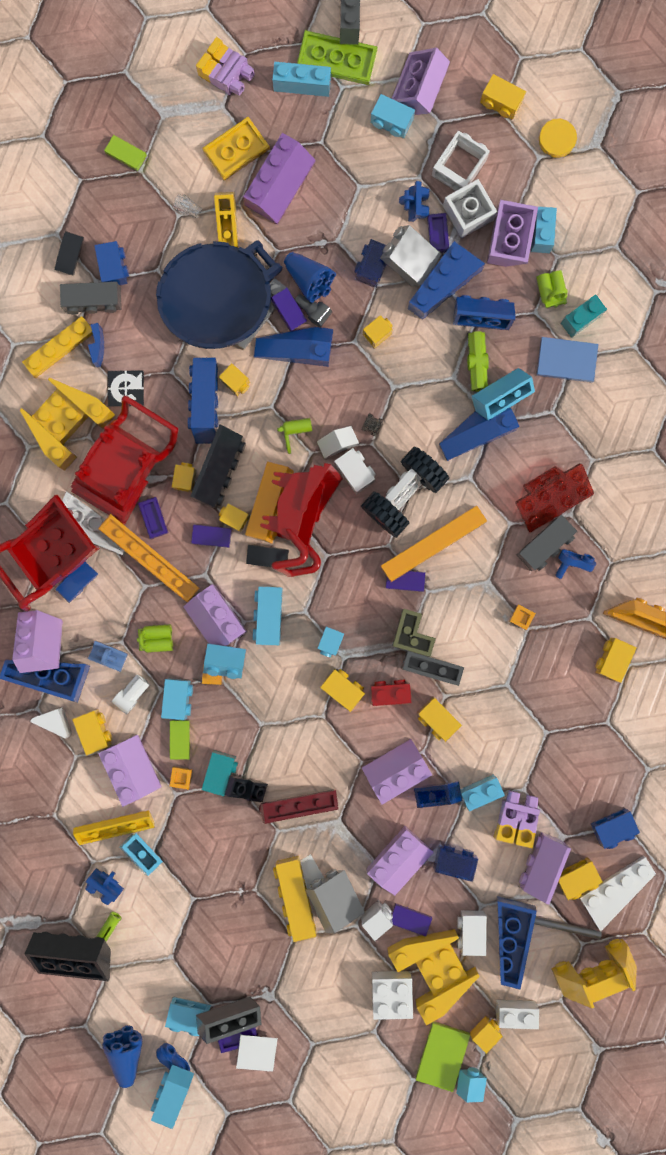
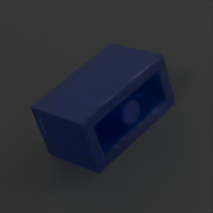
[354,239,387,288]
[414,781,462,808]
[433,844,478,882]

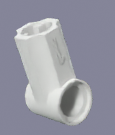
[112,674,150,714]

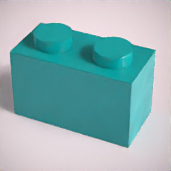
[560,294,607,338]
[201,750,238,796]

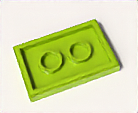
[415,1022,470,1092]

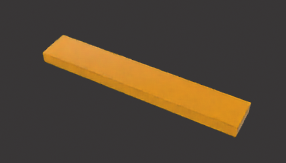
[381,506,487,582]
[98,514,200,603]

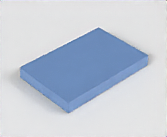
[536,337,598,383]

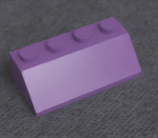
[243,133,315,224]

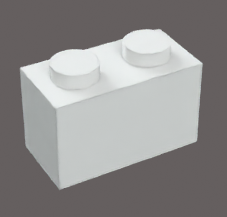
[334,448,376,495]
[361,900,393,941]
[457,910,487,956]
[496,1000,539,1029]

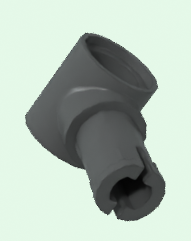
[295,294,332,327]

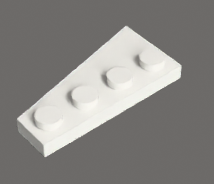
[62,491,125,556]
[579,856,656,932]

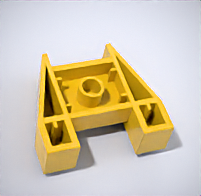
[20,377,115,471]
[387,929,480,1025]
[551,939,637,1009]

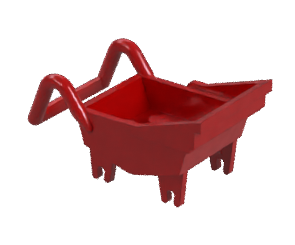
[71,396,178,525]
[260,463,343,577]
[0,495,100,611]

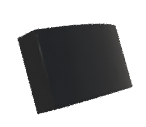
[54,231,84,276]
[246,545,289,569]
[224,776,268,802]

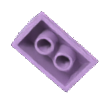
[392,47,450,115]
[487,200,538,267]
[183,584,247,646]
[12,610,63,673]
[98,735,162,807]
[362,739,432,804]
[366,826,434,895]
[519,832,571,905]

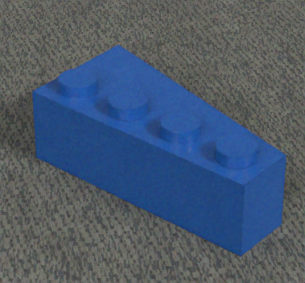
[408,241,485,320]
[188,357,218,444]
[0,660,90,703]
[497,896,537,990]

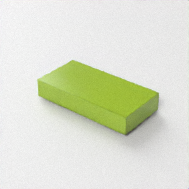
[104,135,147,171]
[170,720,190,760]

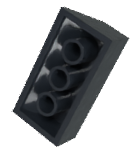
[190,424,246,509]
[24,932,111,982]

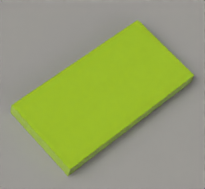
[297,30,378,85]

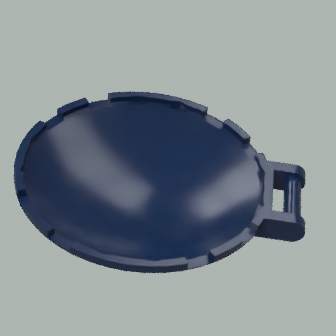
[156,240,283,349]

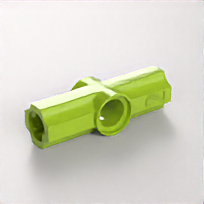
[467,331,489,392]

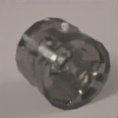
[361,413,383,437]

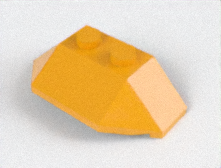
[603,598,666,639]

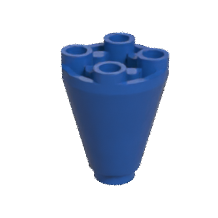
[284,252,336,303]
[102,1025,143,1088]

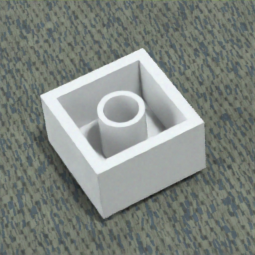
[443,179,497,238]
[372,971,413,1020]

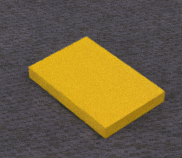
[202,117,270,181]

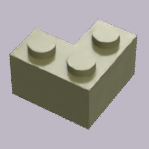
[392,609,436,657]

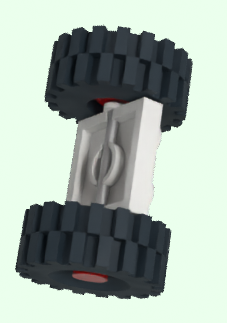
[361,446,449,538]

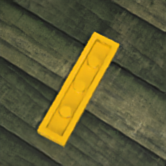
[22,316,93,378]
[73,810,155,845]

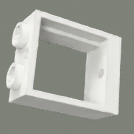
[432,131,490,191]

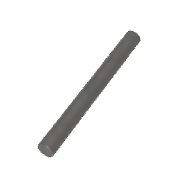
[534,917,602,939]

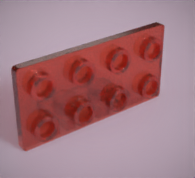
[515,463,594,532]

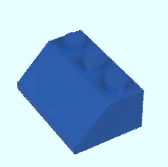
[453,295,516,330]

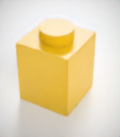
[362,315,393,349]
[219,363,250,396]
[172,462,197,492]
[218,503,250,533]
[470,1016,503,1054]

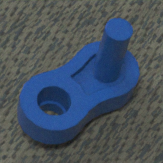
[555,549,596,579]
[156,1043,190,1071]

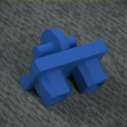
[399,181,429,222]
[85,868,124,905]

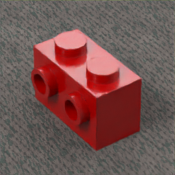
[370,679,412,706]

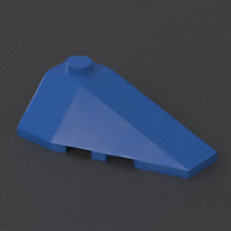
[254,327,333,367]
[439,408,520,461]

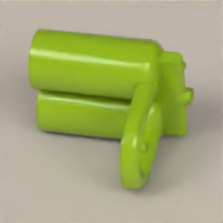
[536,270,568,308]
[277,418,312,454]
[137,624,173,653]

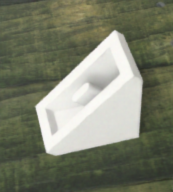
[317,426,359,459]
[30,708,72,738]

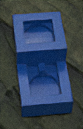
[88,323,104,368]
[56,562,98,603]

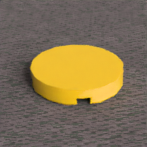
[539,118,577,158]

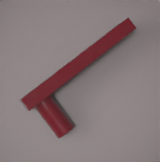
[259,790,339,824]

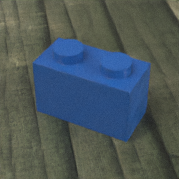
[94,241,129,285]
[590,808,640,849]

